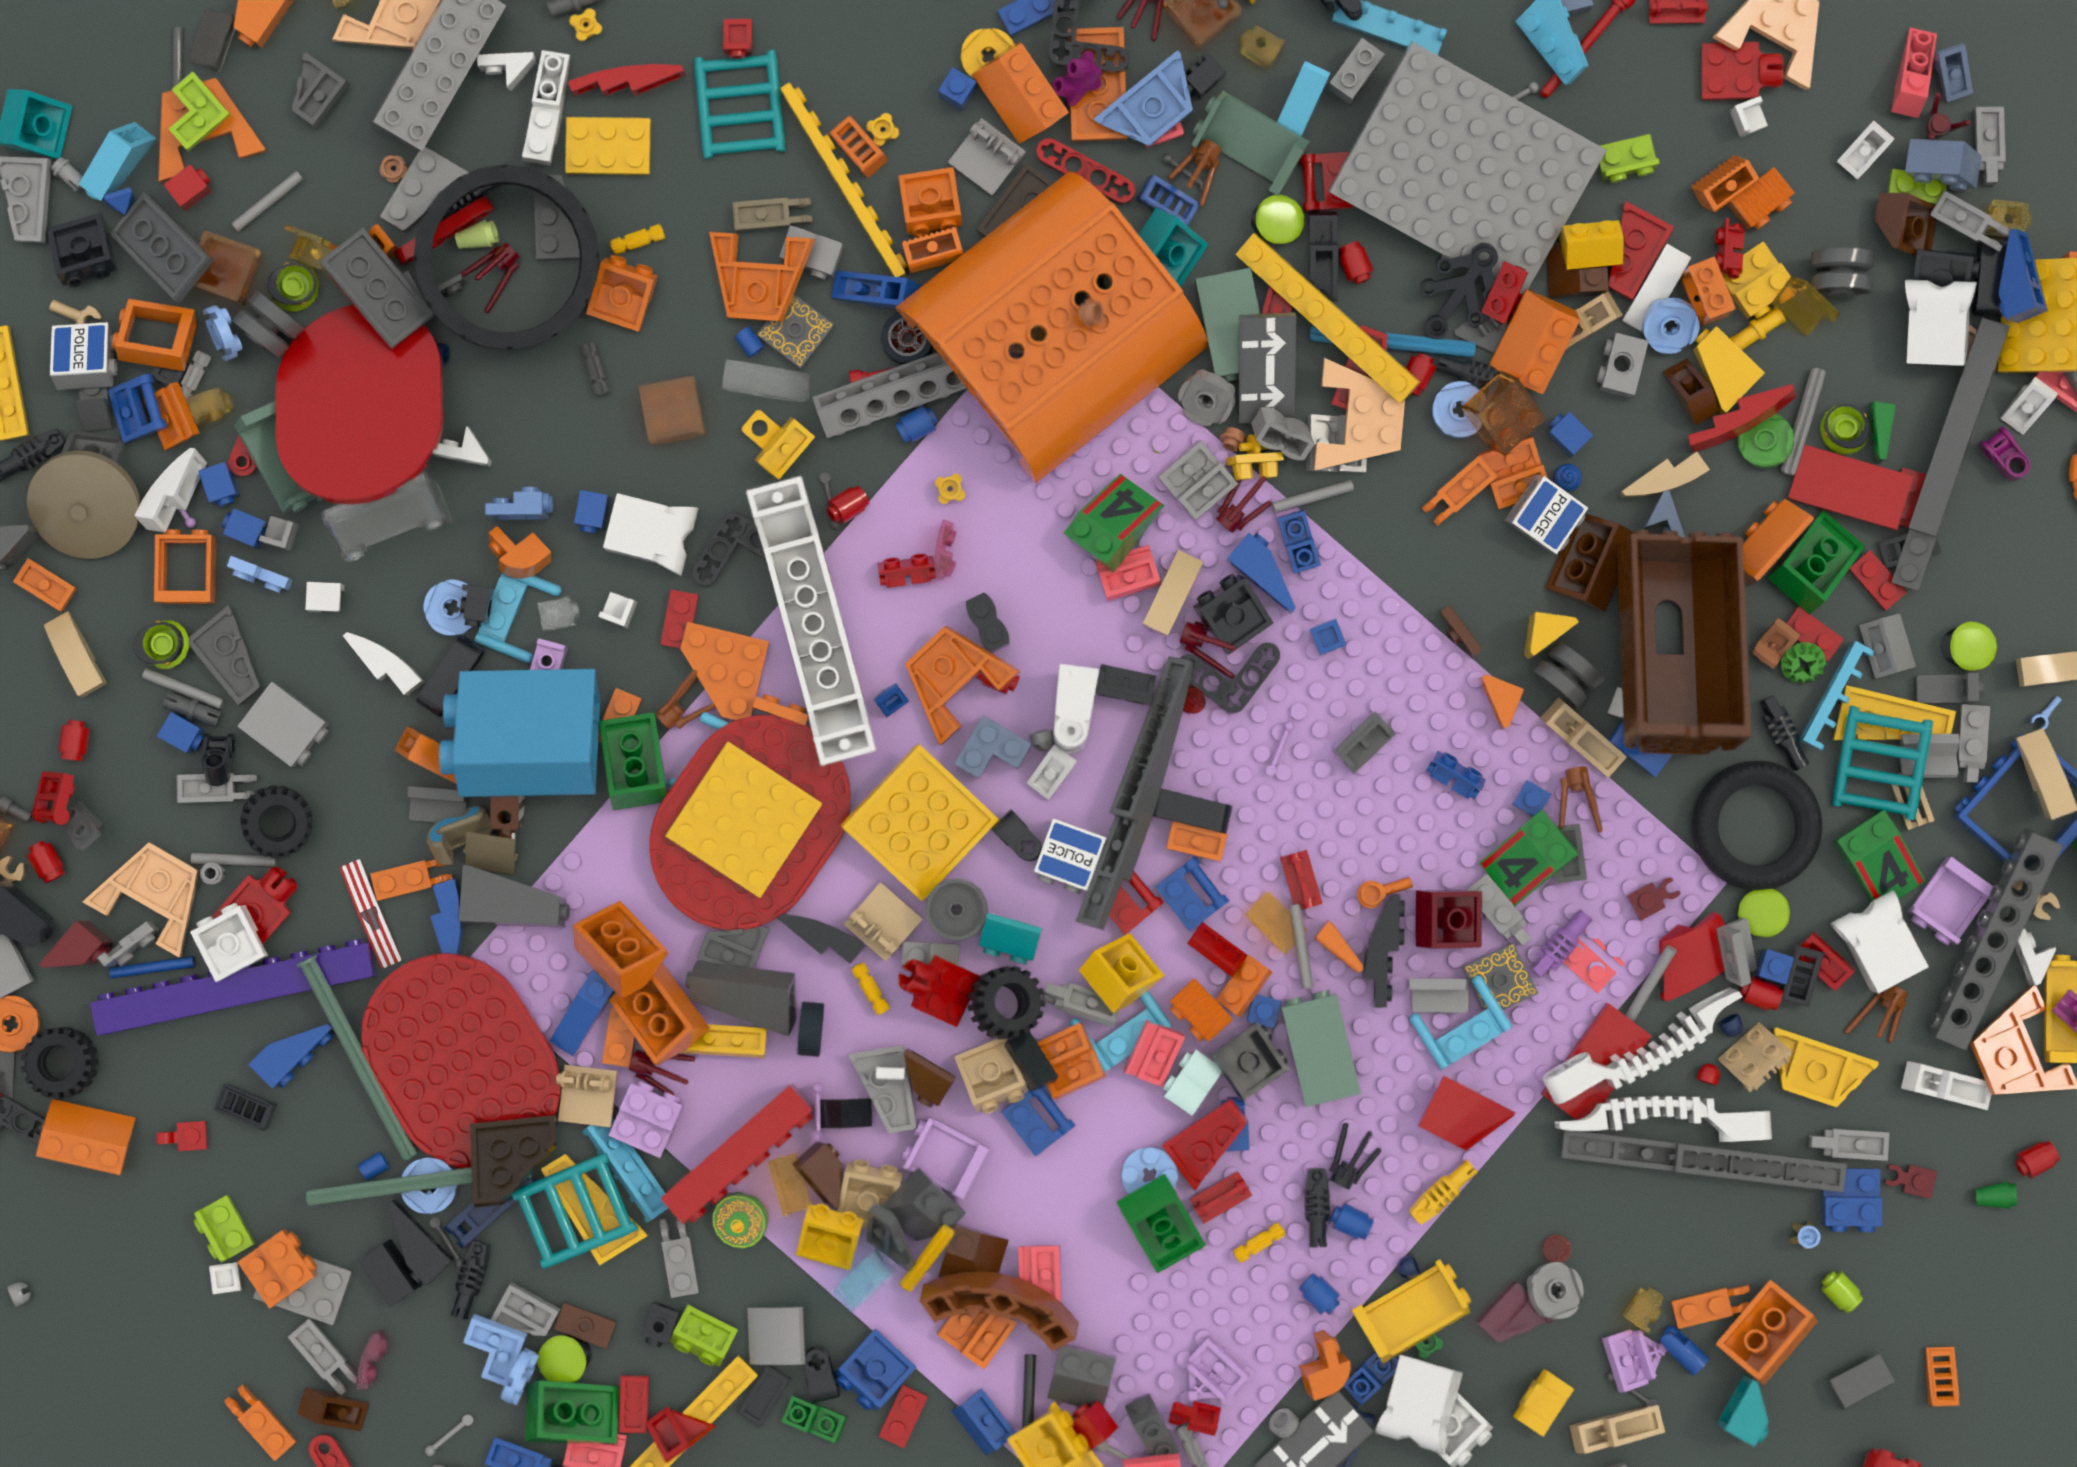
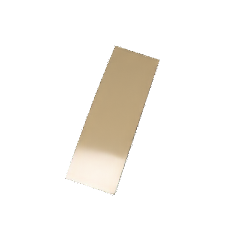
[1566,292,1623,350]
[1619,452,1710,498]
[1142,550,1203,637]
[44,611,107,697]
[2016,651,2077,687]
[1540,697,1627,778]
[2015,728,2077,820]
[1569,1405,1665,1454]

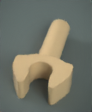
[49,300,103,324]
[0,856,26,882]
[2012,880,2060,920]

